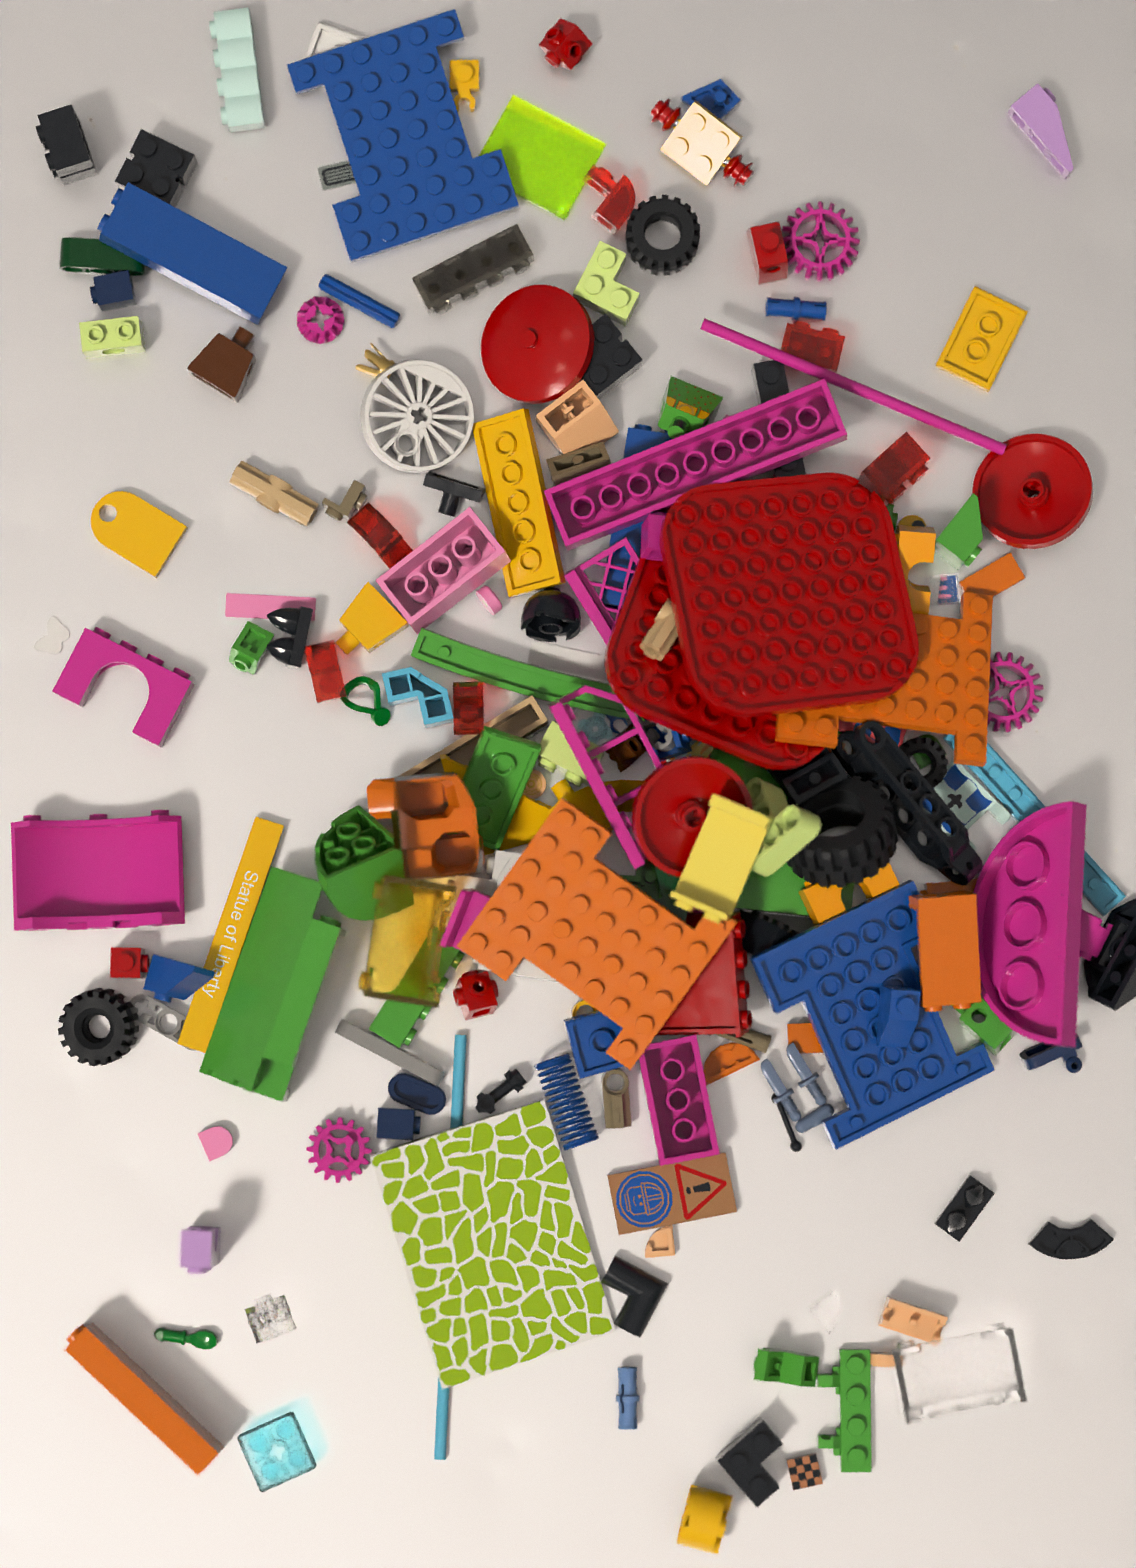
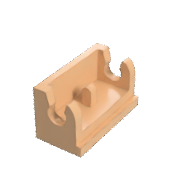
[878,1296,948,1344]

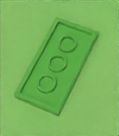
[448,726,542,850]

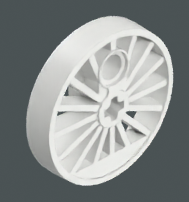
[360,360,474,473]

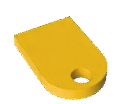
[91,491,188,578]

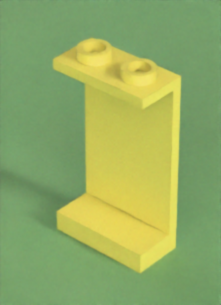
[670,794,773,924]

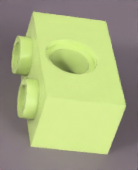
[79,316,146,359]

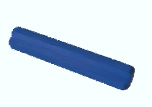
[319,274,400,328]

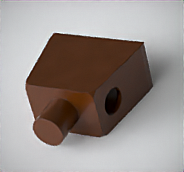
[187,326,256,403]

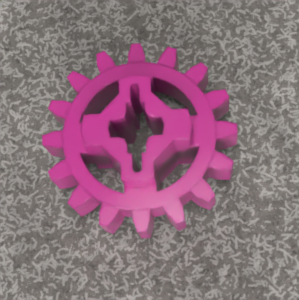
[306,1117,372,1183]

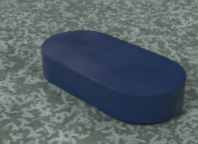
[388,1073,446,1115]

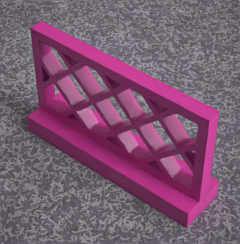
[564,537,639,645]

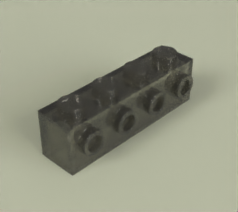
[412,224,534,315]

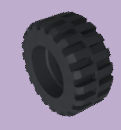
[787,776,898,888]

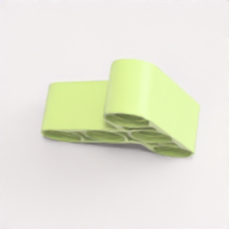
[746,778,821,876]

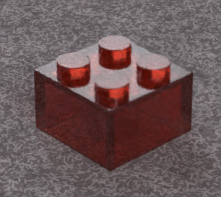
[858,432,931,504]

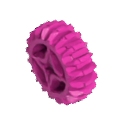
[781,201,860,282]
[988,652,1043,733]

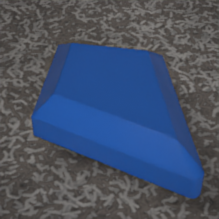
[681,79,741,119]

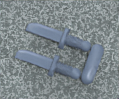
[761,1043,834,1133]

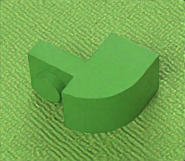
[754,1348,820,1387]

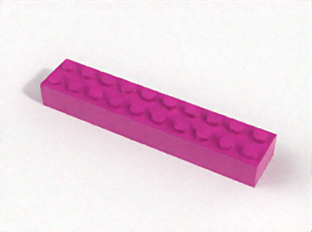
[544,378,847,551]

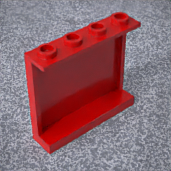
[656,912,752,1037]

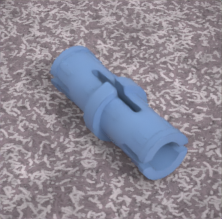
[616,1367,639,1430]

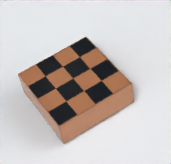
[786,1453,823,1490]

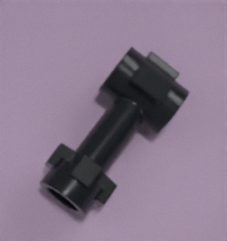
[475,1069,527,1114]

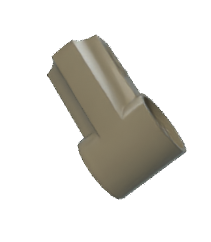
[601,1068,632,1128]

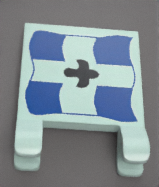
[922,760,1011,850]

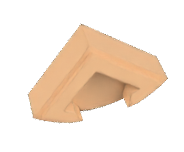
[645,1225,675,1258]

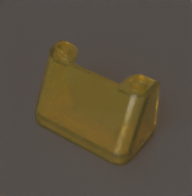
[358,875,457,1008]

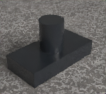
[423,471,485,517]

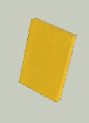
[935,286,1028,392]

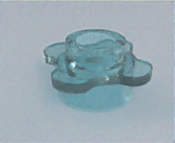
[578,712,613,745]

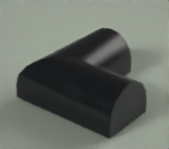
[601,1255,668,1338]

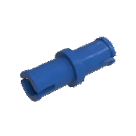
[765,297,827,321]

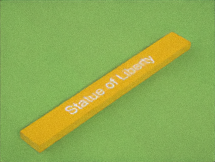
[177,817,284,1053]

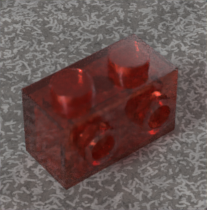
[780,321,845,373]

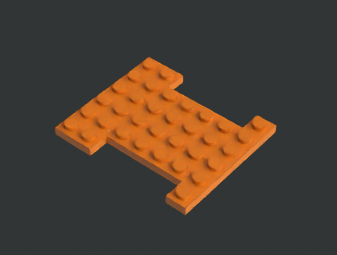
[775,592,993,767]
[457,797,737,1070]

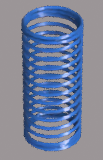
[534,1053,599,1150]

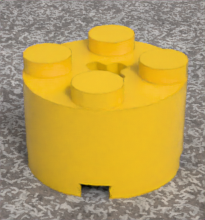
[676,1485,733,1555]

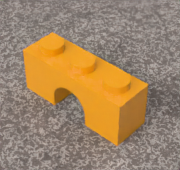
[895,525,936,615]
[798,863,900,924]

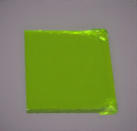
[478,95,606,221]

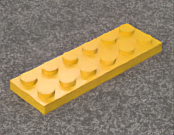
[472,408,566,597]

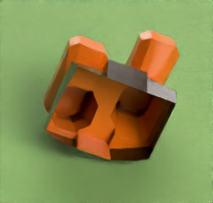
[366,772,485,879]

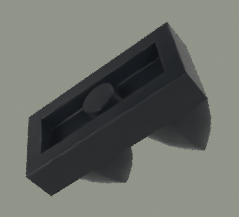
[267,606,313,669]
[934,1175,994,1242]

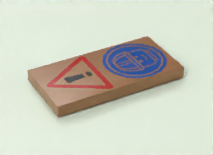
[607,1152,737,1235]

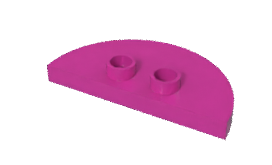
[973,801,1087,1048]

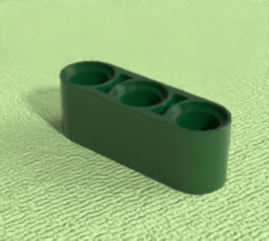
[59,237,145,276]

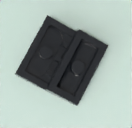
[767,747,849,806]

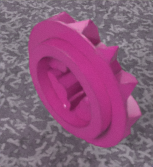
[297,296,344,344]

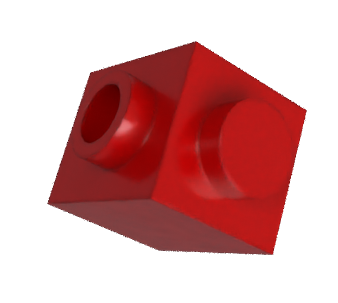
[110,947,149,979]

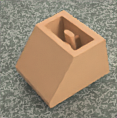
[536,380,619,455]

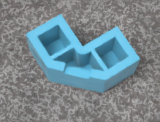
[382,667,455,728]

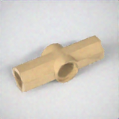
[229,461,320,527]
[639,598,678,661]

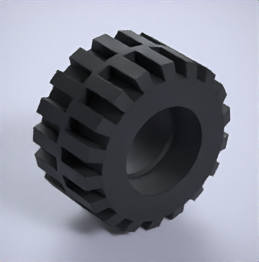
[625,195,700,276]

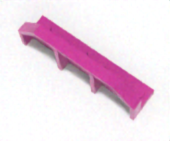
[547,685,661,869]

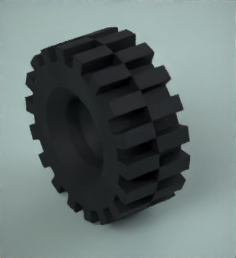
[58,988,139,1066]

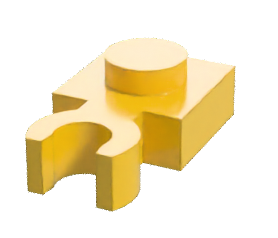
[449,60,479,112]

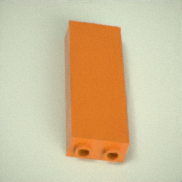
[64,1323,225,1476]

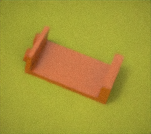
[909,890,981,1012]

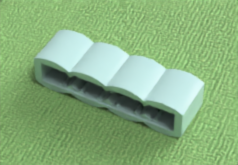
[209,7,265,132]

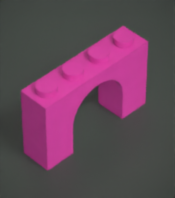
[52,627,195,748]

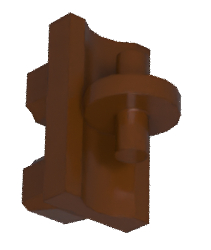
[605,723,646,772]

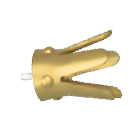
[356,343,400,380]

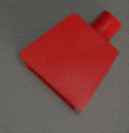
[746,221,788,285]

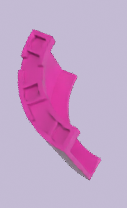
[11,810,185,931]

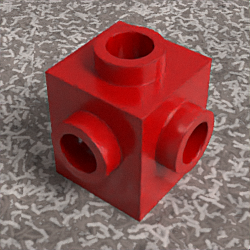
[539,18,593,71]
[453,970,499,1021]

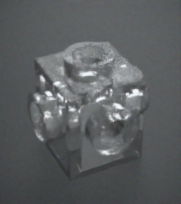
[244,1293,297,1343]

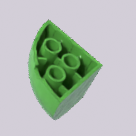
[315,805,413,921]

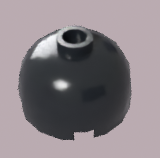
[521,587,581,642]

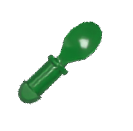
[154,1327,218,1350]

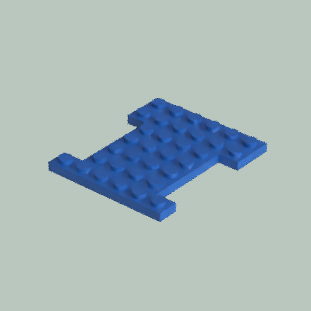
[287,9,519,263]
[750,880,995,1150]

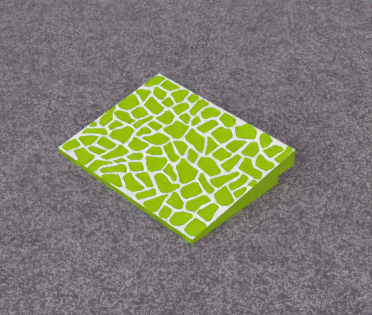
[370,1099,616,1389]

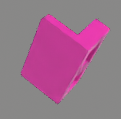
[440,888,491,952]

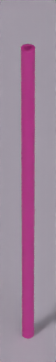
[700,318,1007,455]

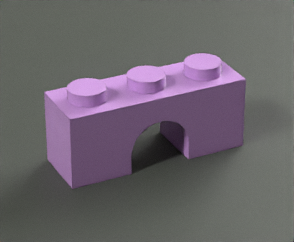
[180,1226,221,1274]

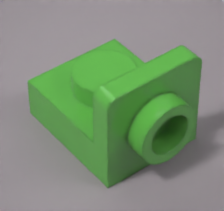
[229,621,274,675]

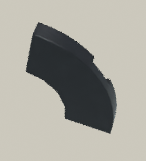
[1028,1219,1114,1259]

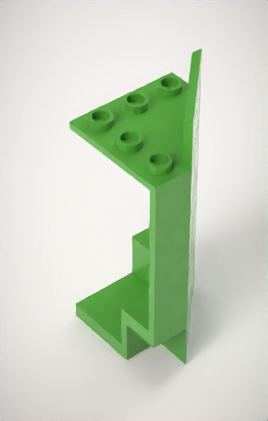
[199,866,346,1102]

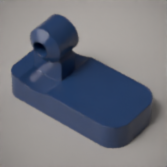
[1019,1033,1083,1073]

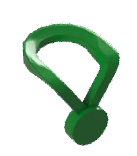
[340,676,390,726]

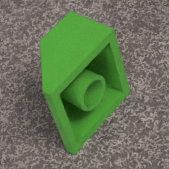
[934,493,983,570]

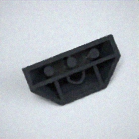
[1083,899,1136,1011]

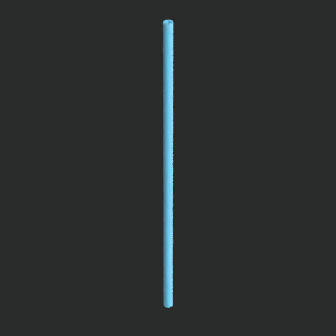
[434,1035,467,1460]

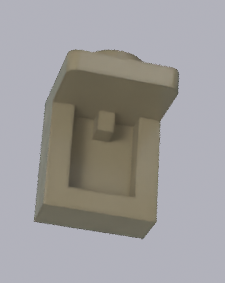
[322,480,368,521]

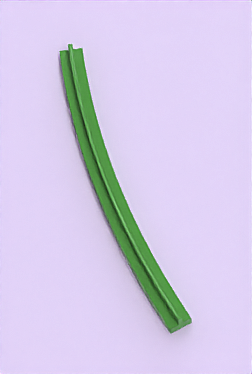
[410,627,843,735]

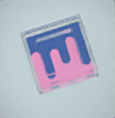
[927,573,960,606]

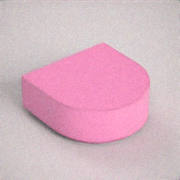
[198,1126,233,1161]

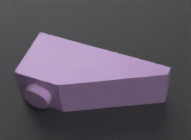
[1007,83,1074,179]

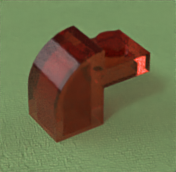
[582,165,636,235]
[347,502,413,569]
[305,640,347,704]
[453,681,485,735]

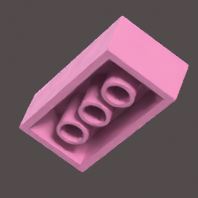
[375,507,511,634]

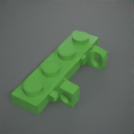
[817,1349,872,1472]

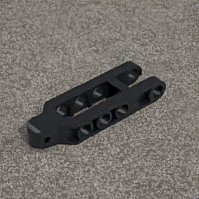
[831,721,983,886]

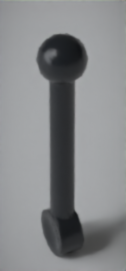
[771,1093,802,1152]

